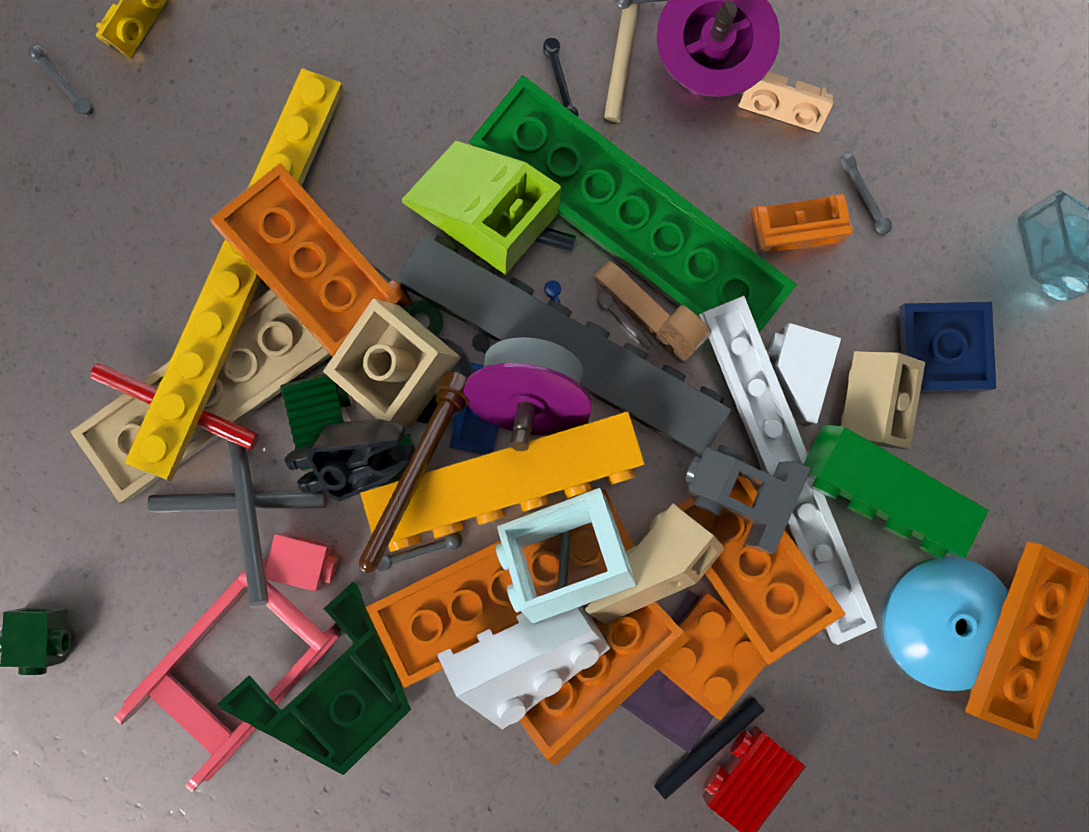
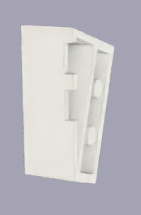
[437,605,610,730]

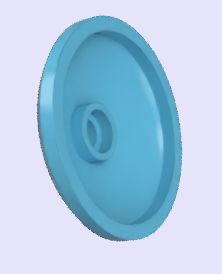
[883,557,1008,691]

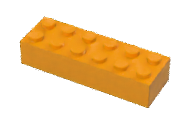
[360,411,645,552]

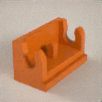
[750,193,853,255]

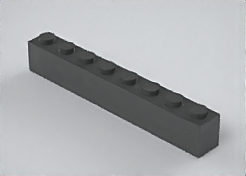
[396,234,731,458]

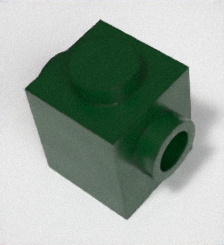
[0,608,71,675]

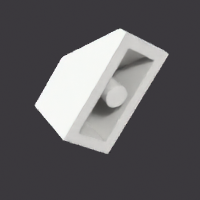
[767,323,841,426]

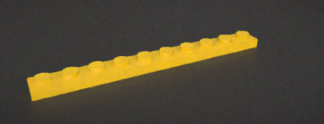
[124,68,344,482]

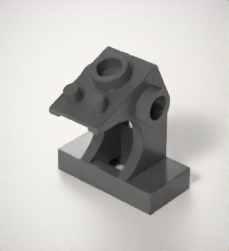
[685,445,811,554]

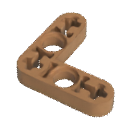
[592,261,711,363]

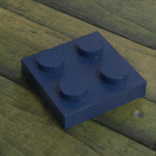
[899,302,996,392]

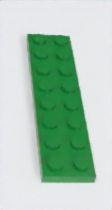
[469,75,797,333]

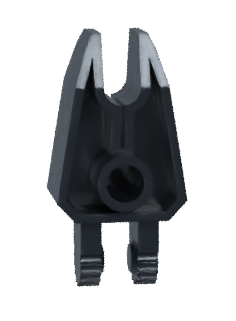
[284,419,415,502]

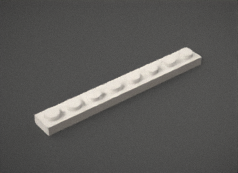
[699,296,877,645]

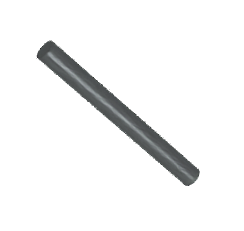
[228,440,269,606]
[147,490,326,512]

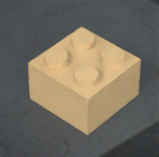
[323,298,461,428]

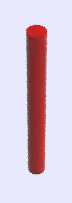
[90,362,259,450]

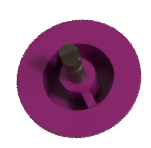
[657,0,780,97]

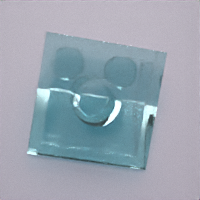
[1018,189,1089,301]

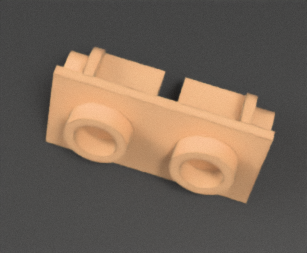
[738,72,834,133]

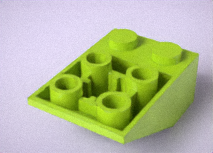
[402,141,561,275]

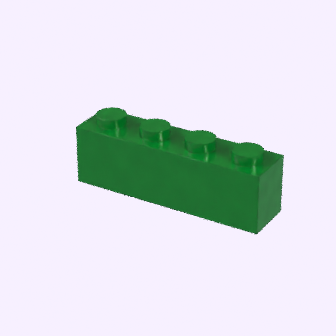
[803,424,989,559]

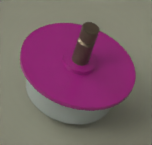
[464,337,592,451]

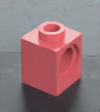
[264,533,338,591]

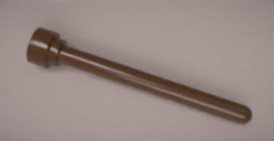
[359,371,469,573]

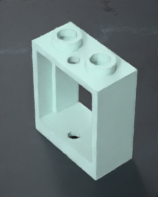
[495,488,637,623]

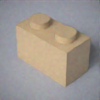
[841,351,925,450]

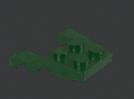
[217,581,411,775]

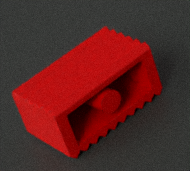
[702,726,806,832]

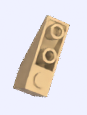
[585,504,725,624]

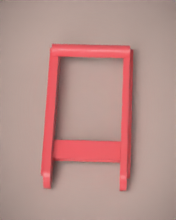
[114,558,341,792]

